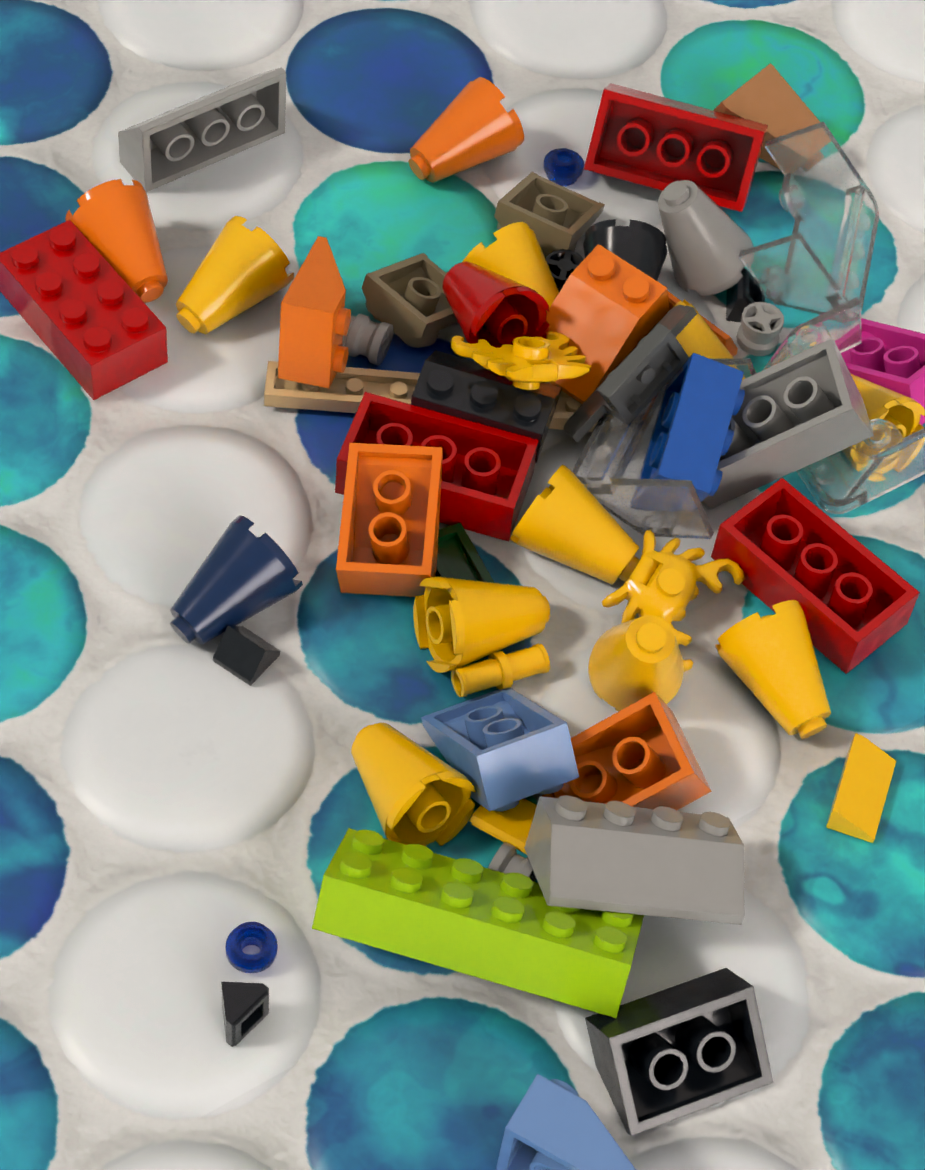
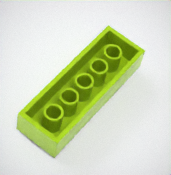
[312,828,644,1018]

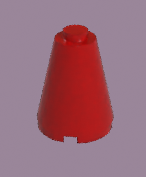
[442,261,550,348]

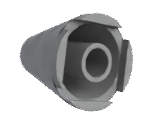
[658,180,755,296]

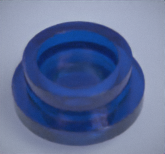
[543,148,584,186]
[225,922,278,973]

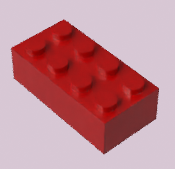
[584,83,768,212]
[0,220,168,400]
[335,392,539,542]
[711,478,920,674]

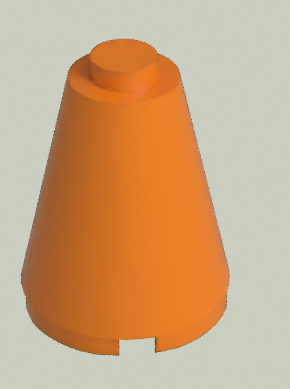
[408,77,524,183]
[65,179,168,303]

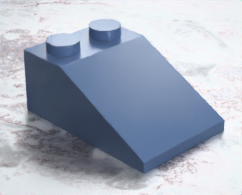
[421,687,579,811]
[496,1074,636,1170]

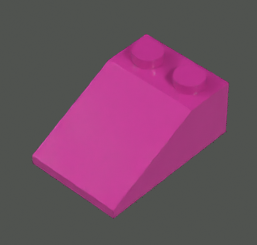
[832,318,925,425]

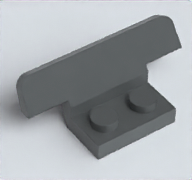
[563,305,697,443]

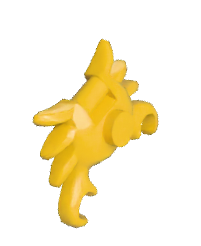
[451,331,591,390]
[602,530,745,672]

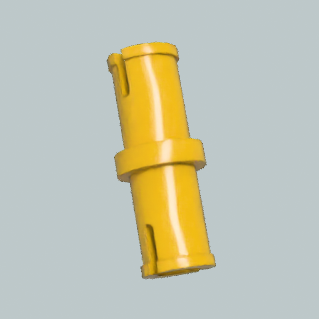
[451,643,550,697]

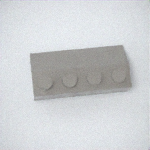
[118,67,286,192]
[703,338,874,509]
[524,795,745,925]

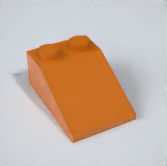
[278,236,351,388]
[546,244,669,404]
[336,443,443,597]
[542,692,712,810]

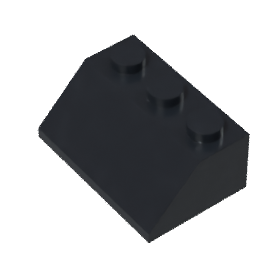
[411,350,562,463]
[585,968,774,1136]

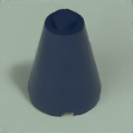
[170,515,303,645]

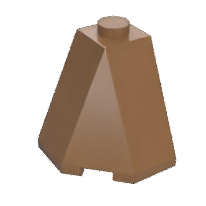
[714,63,832,175]

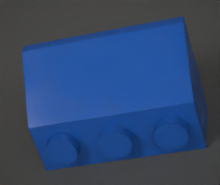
[631,353,745,508]

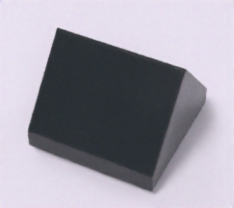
[726,267,765,322]
[213,626,280,686]
[221,982,269,1047]

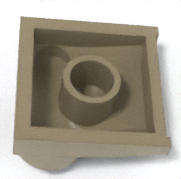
[494,172,605,259]
[362,253,457,348]

